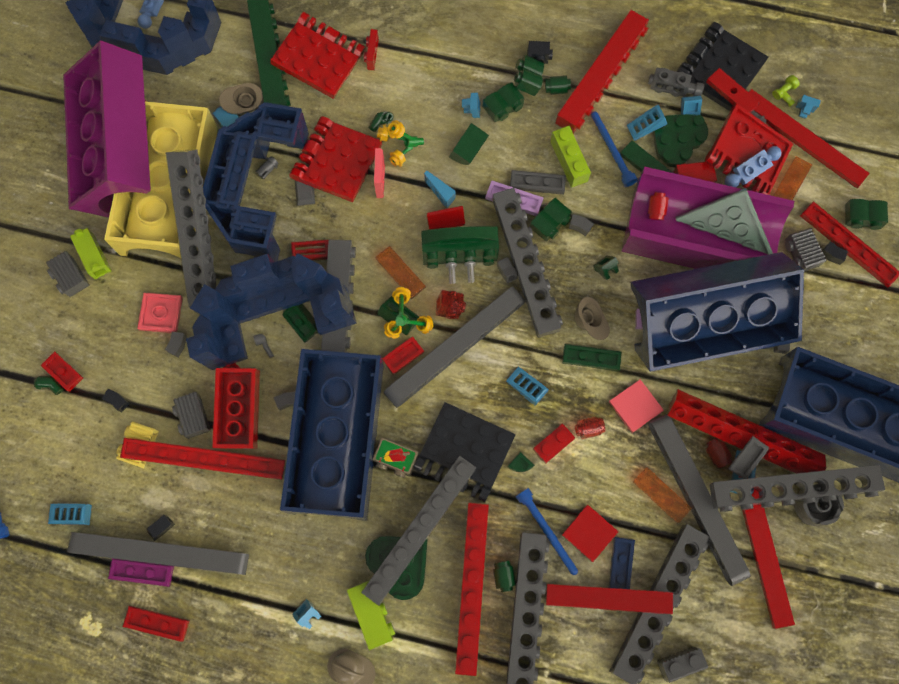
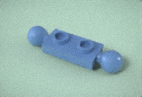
[137,0,164,29]
[725,146,782,187]

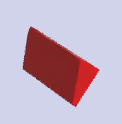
[426,206,465,230]

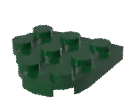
[651,114,708,167]
[365,536,428,600]

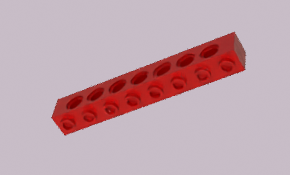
[667,389,827,474]

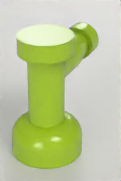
[772,75,800,107]

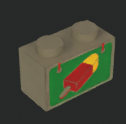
[372,438,419,478]

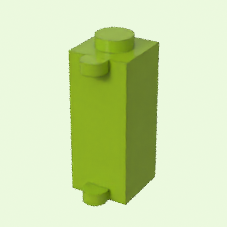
[70,228,112,279]

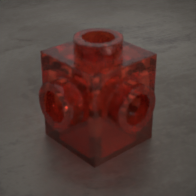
[436,290,466,319]

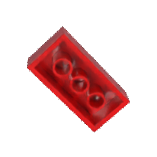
[212,368,260,449]

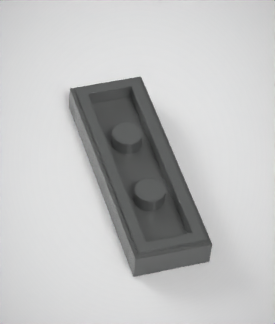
[510,170,566,195]

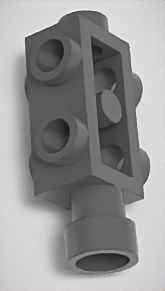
[648,67,704,97]

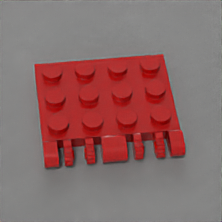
[270,12,366,99]
[705,104,794,195]
[289,116,382,202]

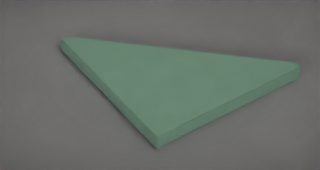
[675,188,773,255]

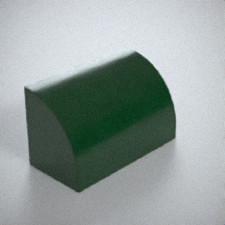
[449,123,489,165]

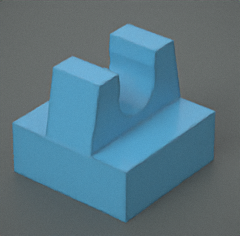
[462,93,481,118]
[796,95,821,119]
[681,96,702,116]
[292,599,321,629]

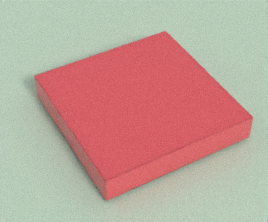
[374,148,385,198]
[137,293,183,333]
[609,379,664,433]

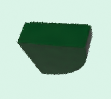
[507,452,535,472]

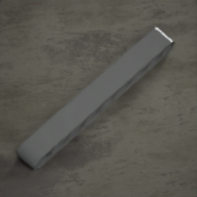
[384,287,526,408]
[648,414,751,586]
[67,532,249,575]

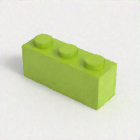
[550,126,591,188]
[347,580,396,650]

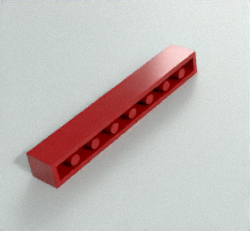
[555,10,649,134]
[455,503,489,676]

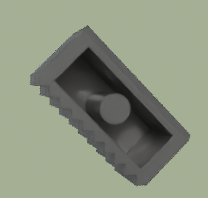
[785,228,826,272]
[46,251,90,297]
[172,392,211,439]
[657,646,708,683]

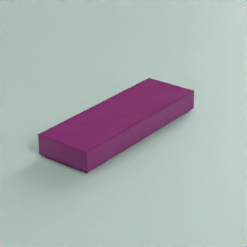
[108,558,174,587]

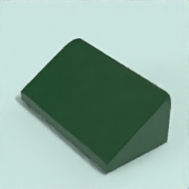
[378,296,419,336]
[282,303,318,343]

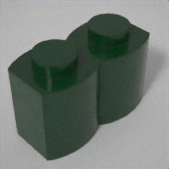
[514,55,544,96]
[482,82,524,122]
[530,198,572,241]
[845,199,888,230]

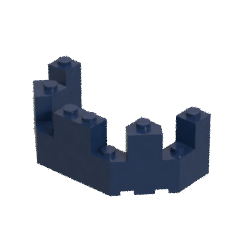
[65,0,222,75]
[203,102,309,262]
[186,253,357,370]

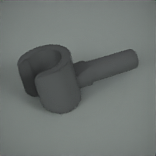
[254,334,274,358]

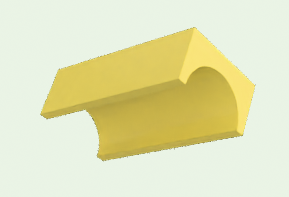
[104,102,218,258]

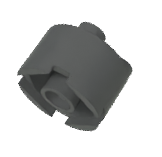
[794,484,844,526]

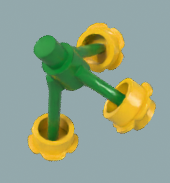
[377,120,424,167]
[384,287,433,339]

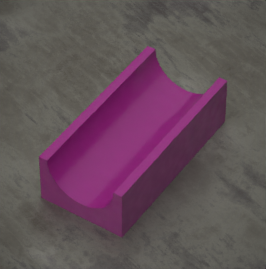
[63,40,151,218]
[621,167,795,269]

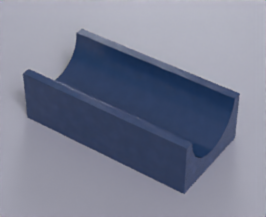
[630,252,804,372]
[759,347,899,483]
[280,349,384,521]

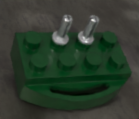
[421,226,499,284]

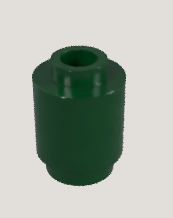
[545,75,571,95]
[493,561,516,592]

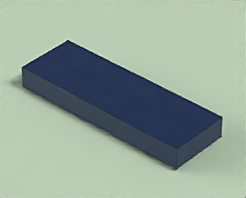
[608,537,635,589]

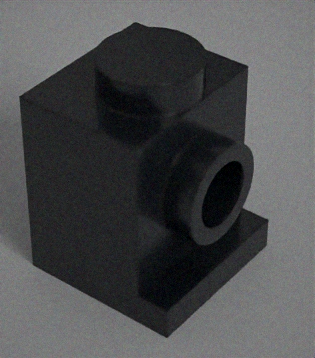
[527,41,553,64]

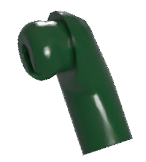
[368,112,394,132]
[34,376,64,395]

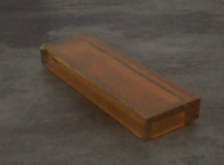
[773,156,812,200]
[375,246,426,300]
[633,467,692,524]

